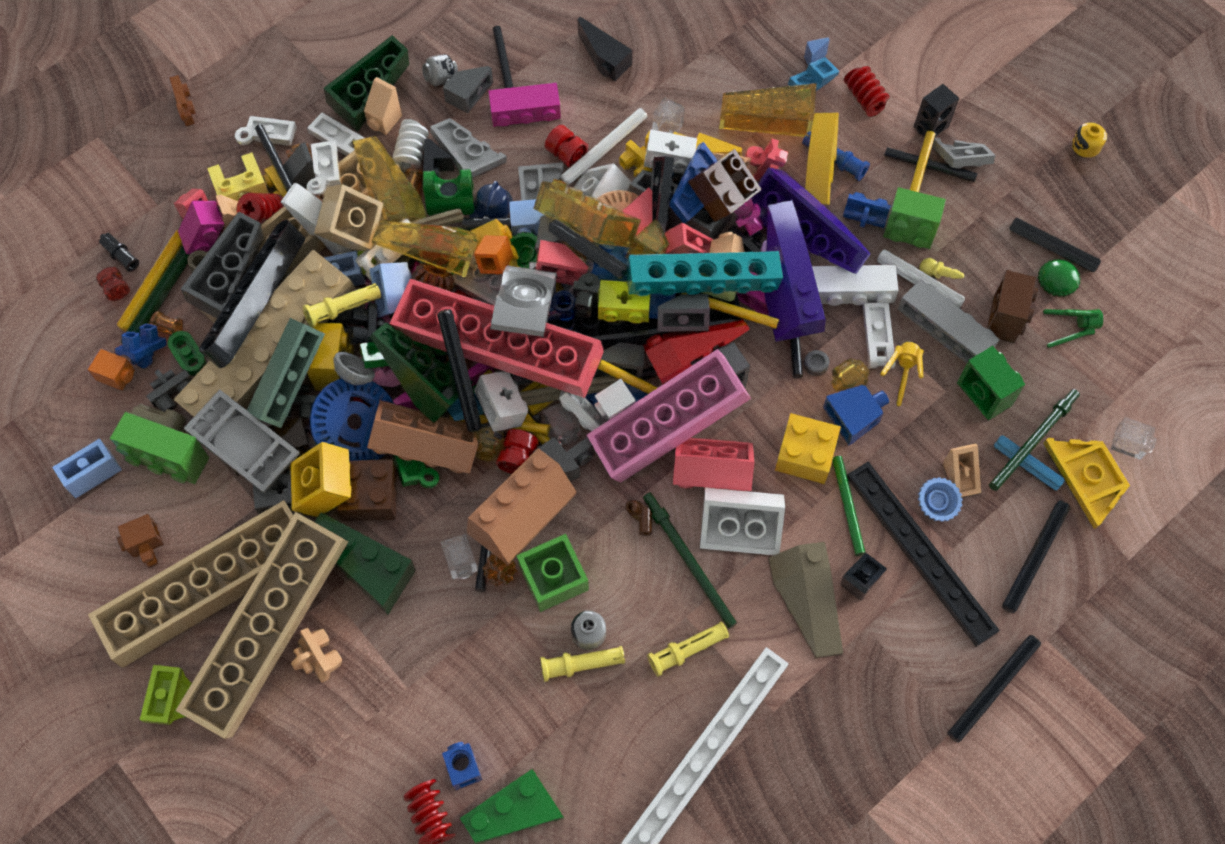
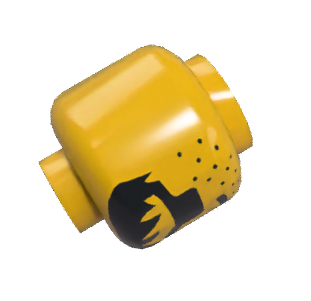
[1072,122,1107,158]

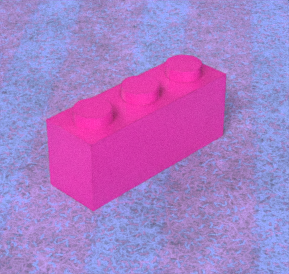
[488,83,561,127]

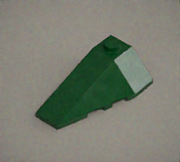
[370,323,473,423]

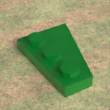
[460,769,564,844]

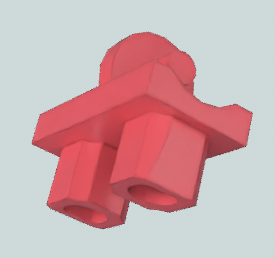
[745,138,788,181]

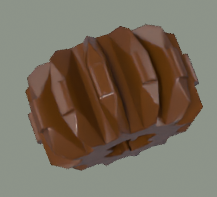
[411,263,454,292]

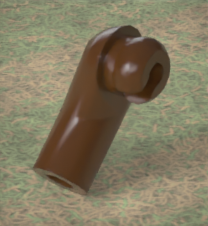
[625,499,652,536]

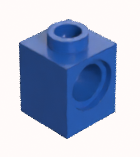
[442,742,482,790]

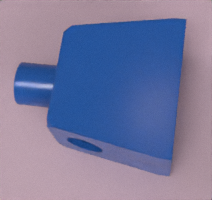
[823,385,889,446]

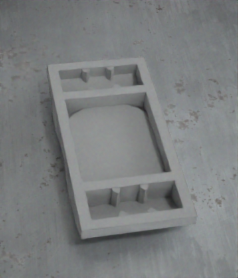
[491,265,557,337]
[184,390,300,493]

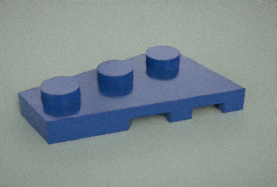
[669,142,717,223]

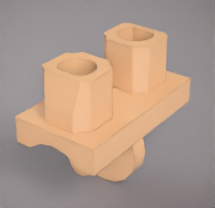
[291,628,342,683]

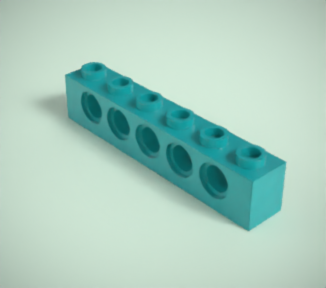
[626,251,783,296]

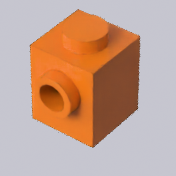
[474,235,513,274]
[88,349,135,391]

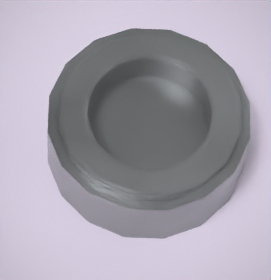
[804,350,830,376]

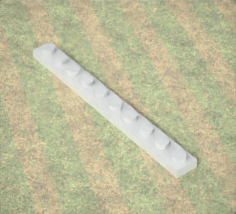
[621,647,789,844]

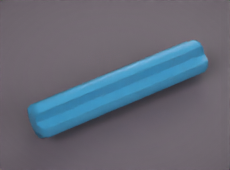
[994,435,1065,491]

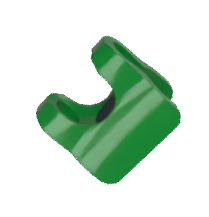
[423,169,474,216]

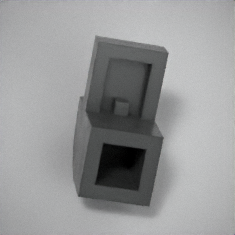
[533,437,594,481]

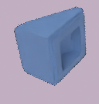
[804,37,829,65]

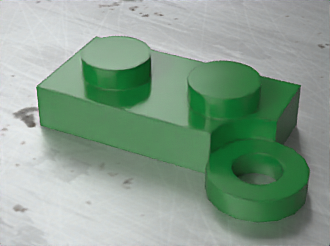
[392,454,439,488]

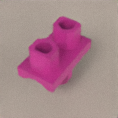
[734,198,763,236]

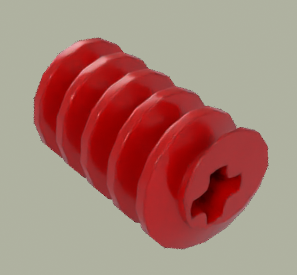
[843,66,890,117]
[237,193,284,224]
[403,779,455,844]

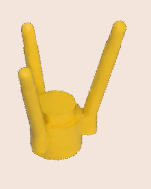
[880,342,924,407]

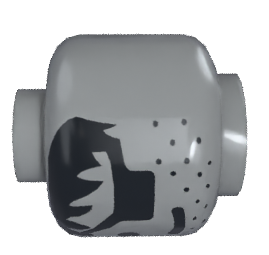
[422,54,458,86]
[571,611,606,650]

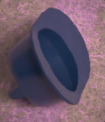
[469,181,513,218]

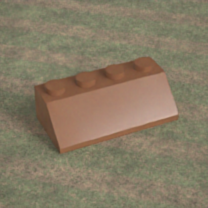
[367,400,479,474]
[467,448,577,565]

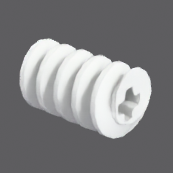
[392,119,429,172]

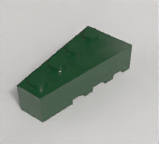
[323,35,409,132]
[314,513,416,615]

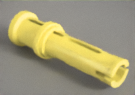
[303,283,381,327]
[647,622,729,677]
[540,646,625,682]

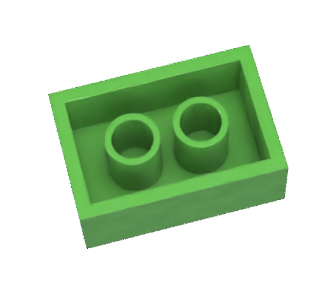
[110,412,210,484]

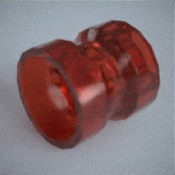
[96,267,130,301]

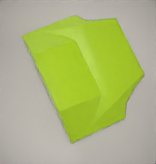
[140,665,192,725]

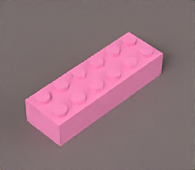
[587,349,751,483]

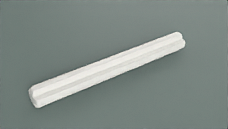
[560,108,647,186]

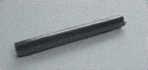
[437,309,481,432]
[1002,500,1071,613]
[948,635,1041,743]

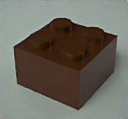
[987,270,1038,343]
[338,459,397,521]

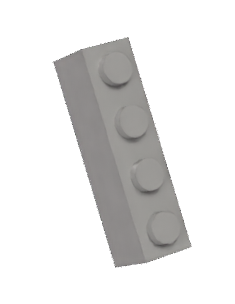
[898,279,999,363]

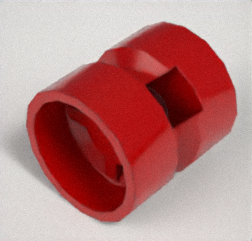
[544,125,589,168]
[496,429,539,475]

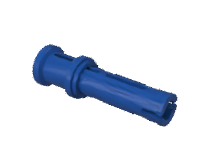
[802,131,870,181]

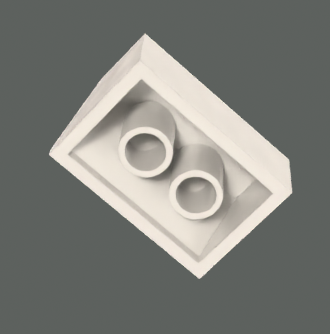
[555,163,631,237]
[700,488,785,555]

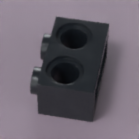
[913,84,959,137]

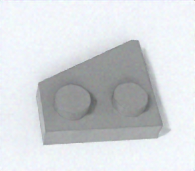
[932,138,996,169]
[518,163,564,201]

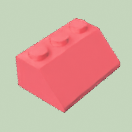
[673,438,754,491]

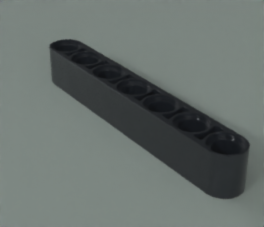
[199,219,305,368]

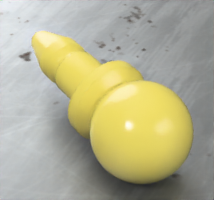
[919,258,964,279]

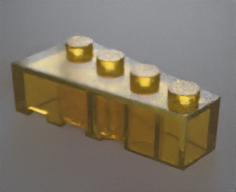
[719,83,817,137]
[533,179,641,248]

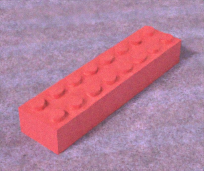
[389,279,604,398]

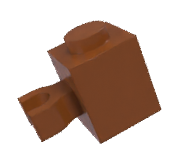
[117,514,164,568]

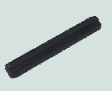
[1010,218,1101,272]
[548,219,628,278]

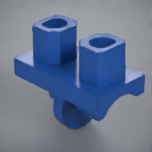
[843,192,891,228]
[115,324,167,368]

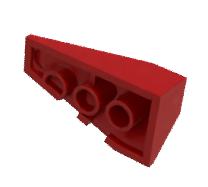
[643,320,750,384]

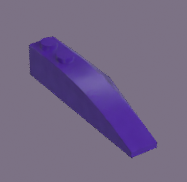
[751,167,871,274]
[765,200,826,342]

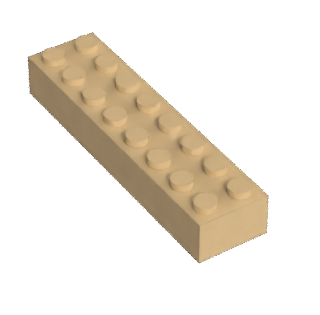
[174,250,357,417]
[88,500,293,668]
[176,512,348,739]

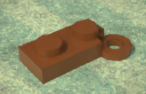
[169,75,196,126]

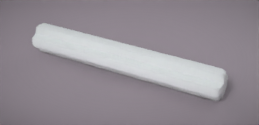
[877,250,965,308]

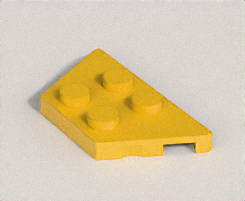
[1043,438,1130,529]

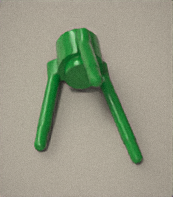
[1043,309,1104,348]

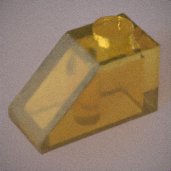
[625,220,669,259]

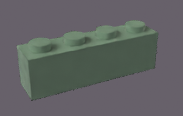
[247,318,325,428]

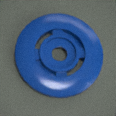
[310,379,394,461]

